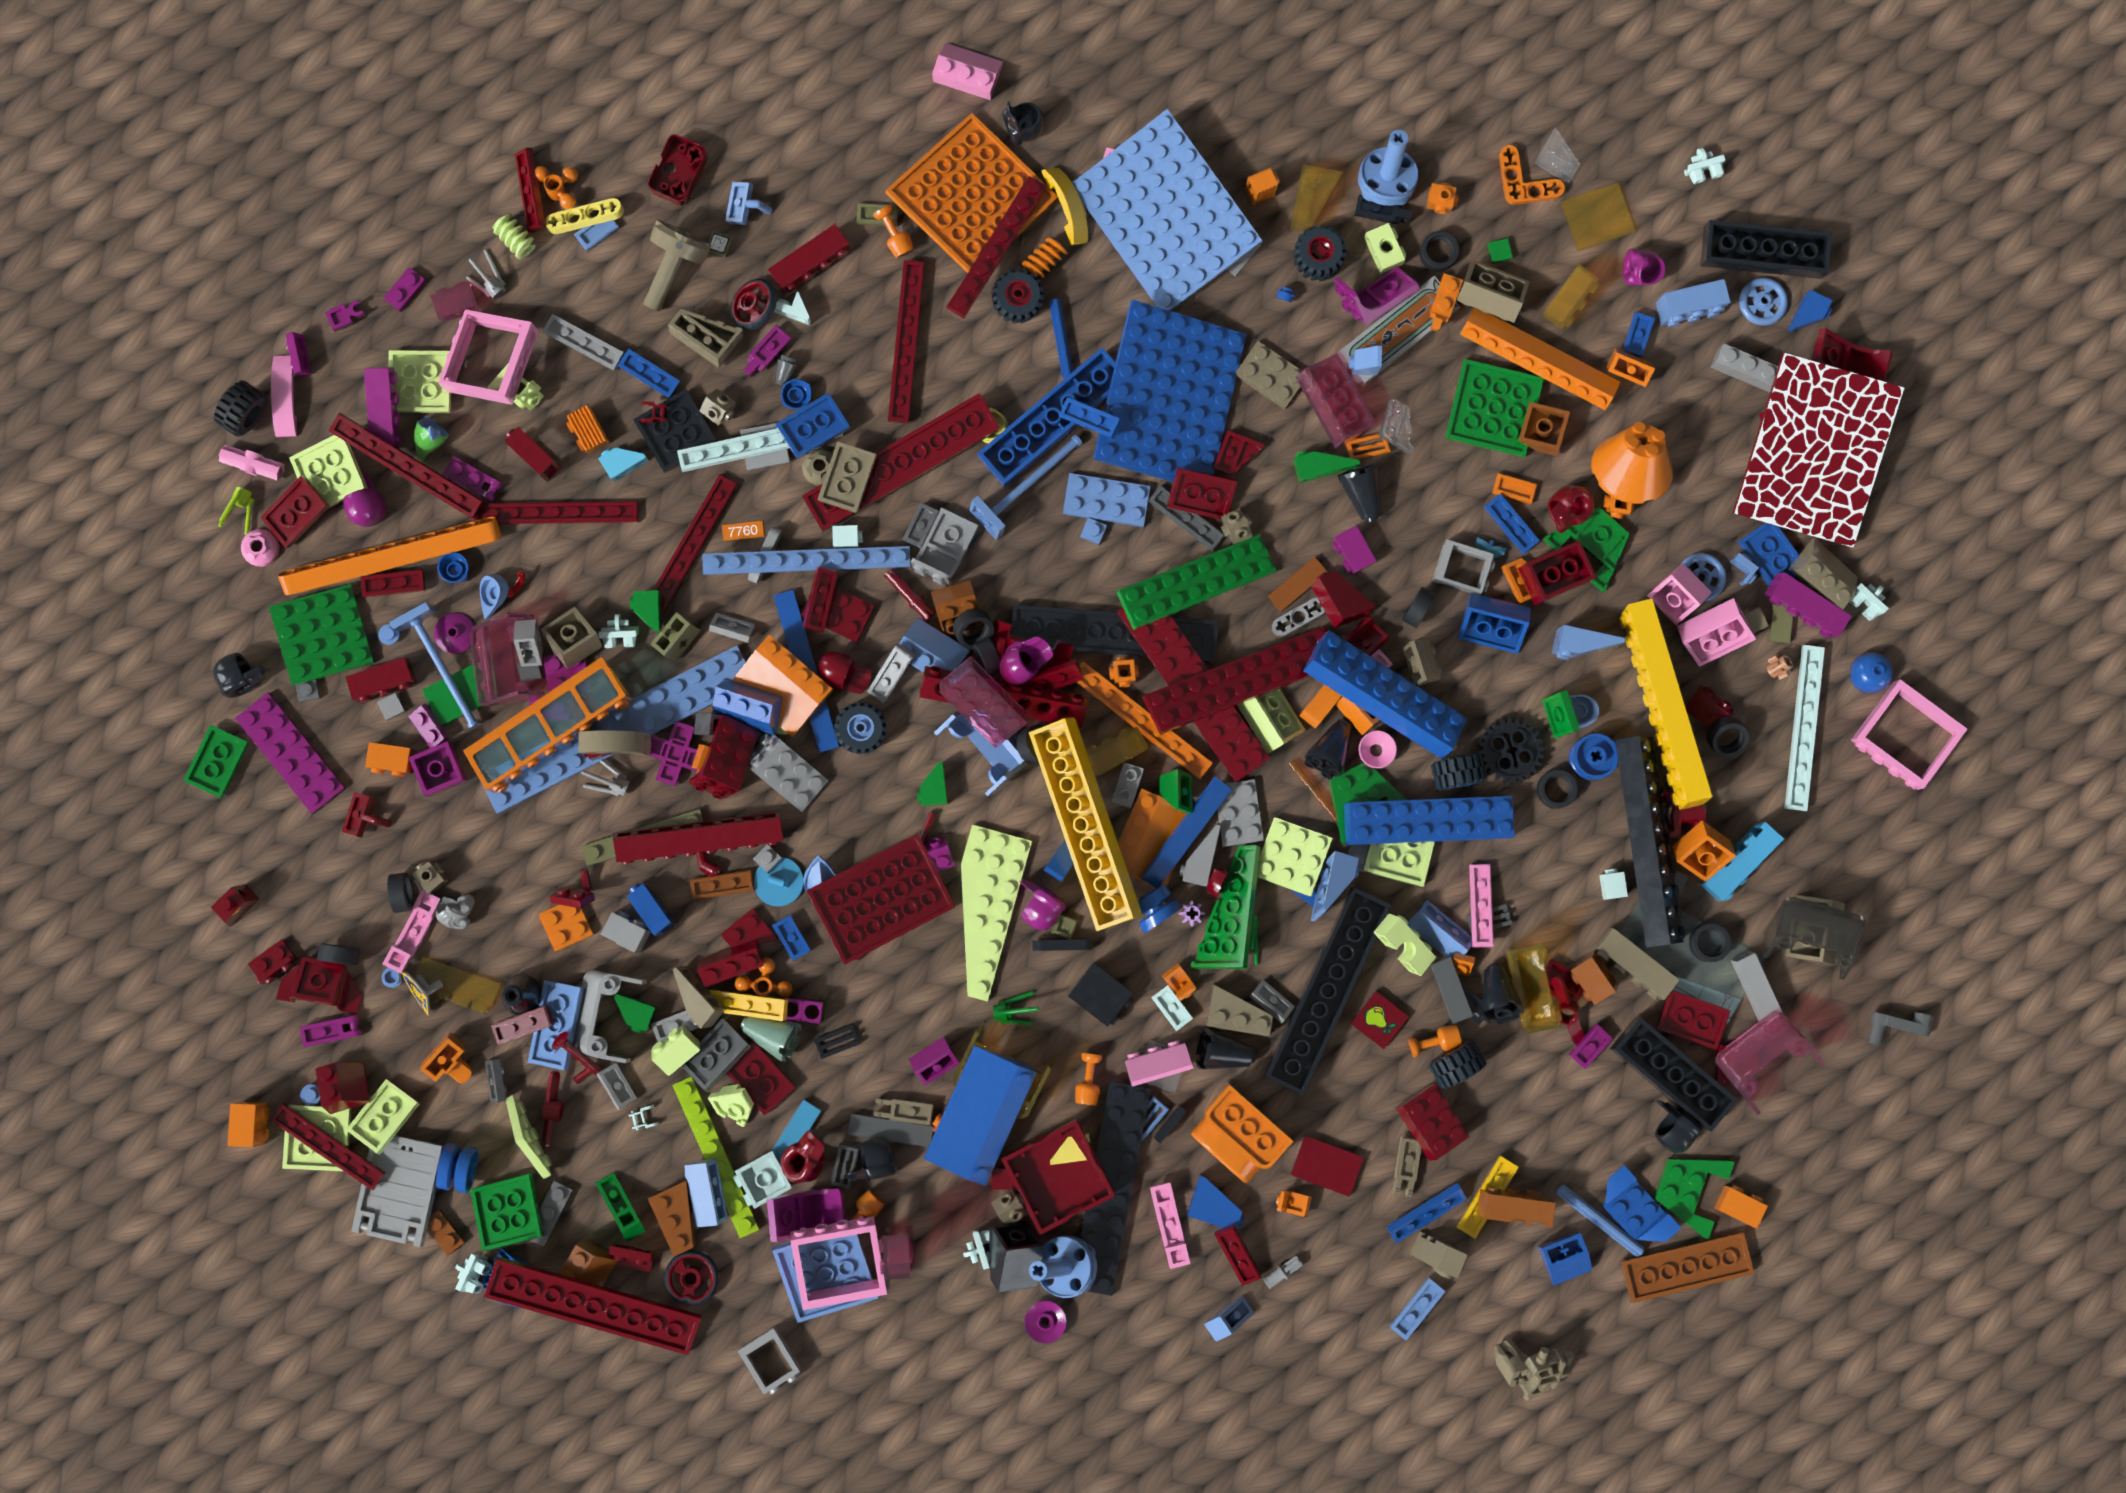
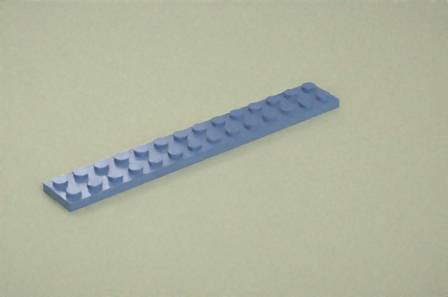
[484,645,746,814]

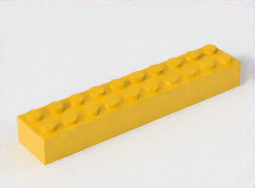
[1619,599,1712,810]
[1029,718,1143,931]

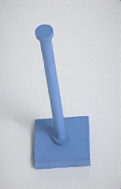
[969,435,1082,541]
[389,602,480,729]

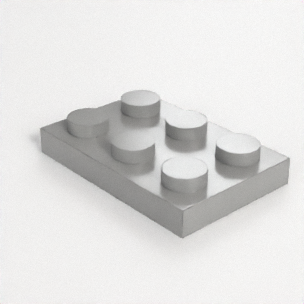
[1217,779,1264,847]

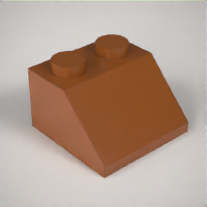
[1519,402,1570,457]
[1571,949,1619,1005]
[559,1237,618,1286]

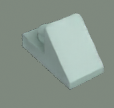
[774,292,811,325]

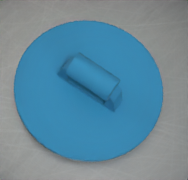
[754,857,803,907]

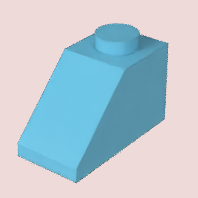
[598,447,649,482]

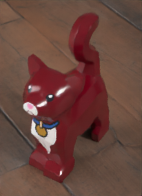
[1662,776,1709,837]

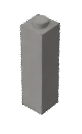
[1731,951,1786,1031]

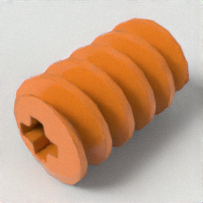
[1022,237,1068,279]

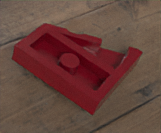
[720,908,778,948]

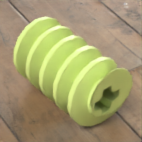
[492,213,536,259]

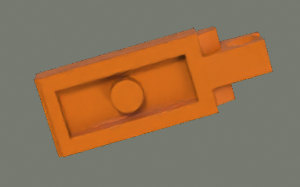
[1429,273,1463,332]

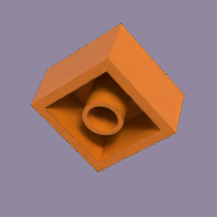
[1672,821,1736,882]
[227,1101,270,1147]

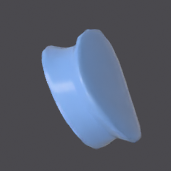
[1570,694,1599,728]

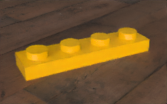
[710,990,788,1021]
[1456,1155,1519,1239]

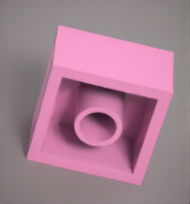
[1647,563,1712,625]

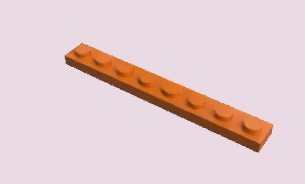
[1076,661,1213,780]

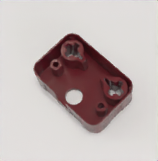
[648,134,708,206]

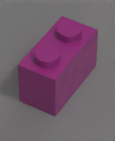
[1332,525,1376,576]
[909,1037,960,1086]

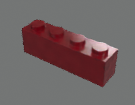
[767,224,850,294]

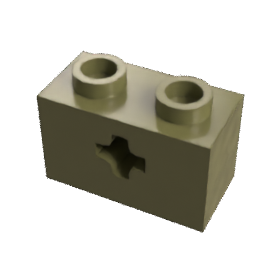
[651,612,701,662]

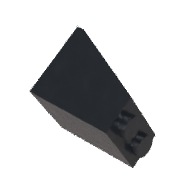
[1068,963,1133,1027]
[989,1221,1045,1292]

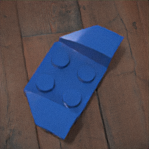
[1603,1165,1681,1242]

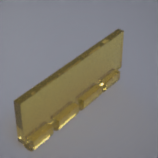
[414,957,501,1014]

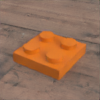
[538,905,594,952]

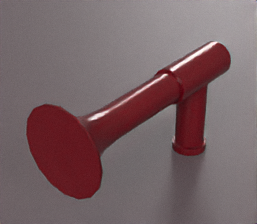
[552,1031,603,1084]

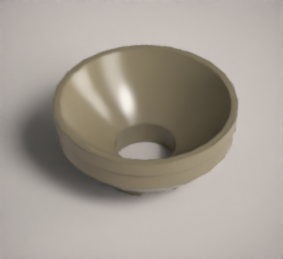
[802,449,833,486]

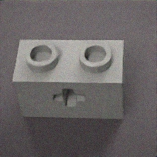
[513,620,544,667]
[1111,763,1144,810]

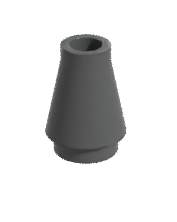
[775,355,797,386]

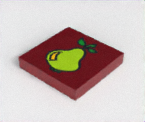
[1350,991,1409,1050]

